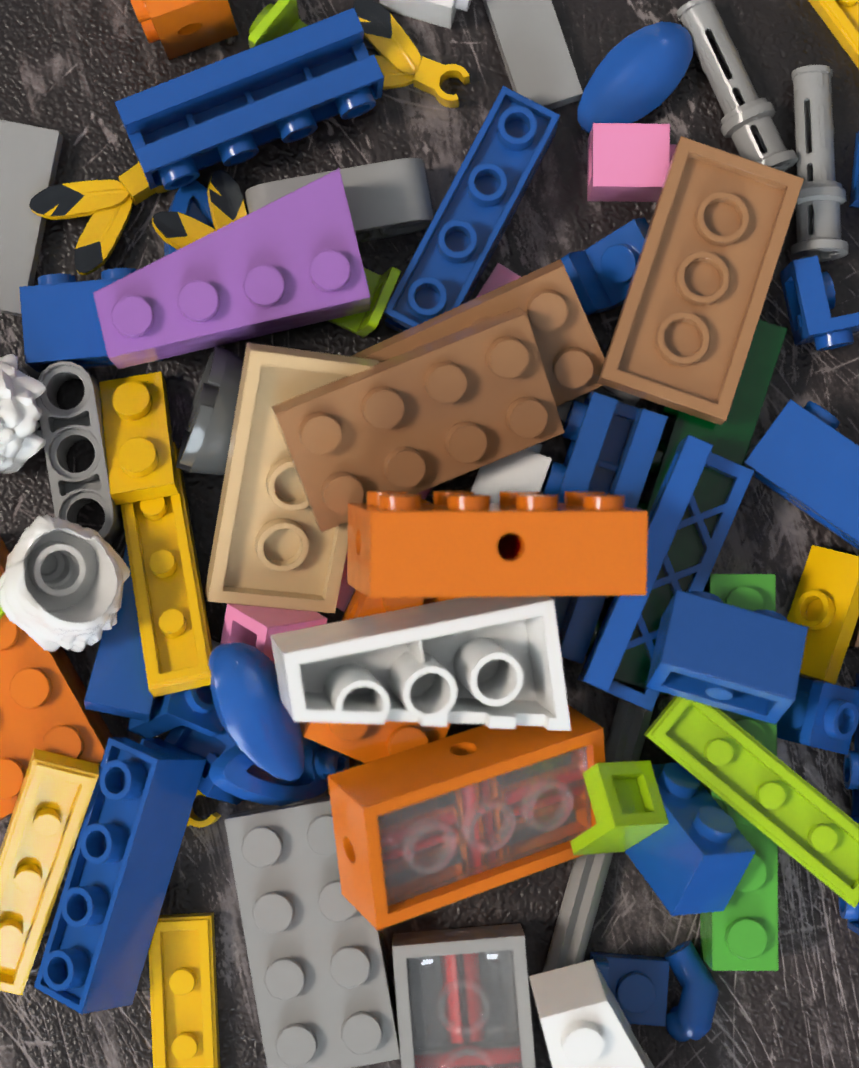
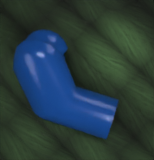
[664,940,719,1042]

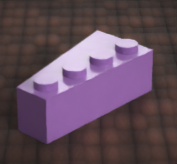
[93,169,370,369]

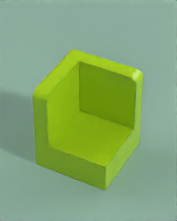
[570,761,669,855]

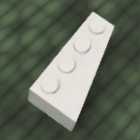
[270,596,571,731]
[529,959,654,1068]

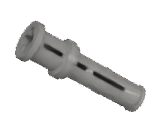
[676,0,799,172]
[791,65,849,262]

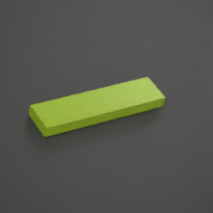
[643,696,859,908]

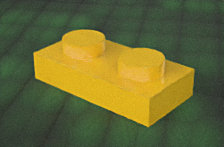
[99,371,179,505]

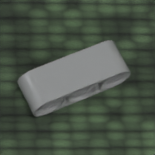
[245,158,434,243]
[36,361,124,545]

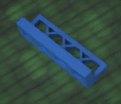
[577,435,754,712]

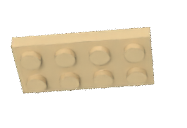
[205,343,379,614]

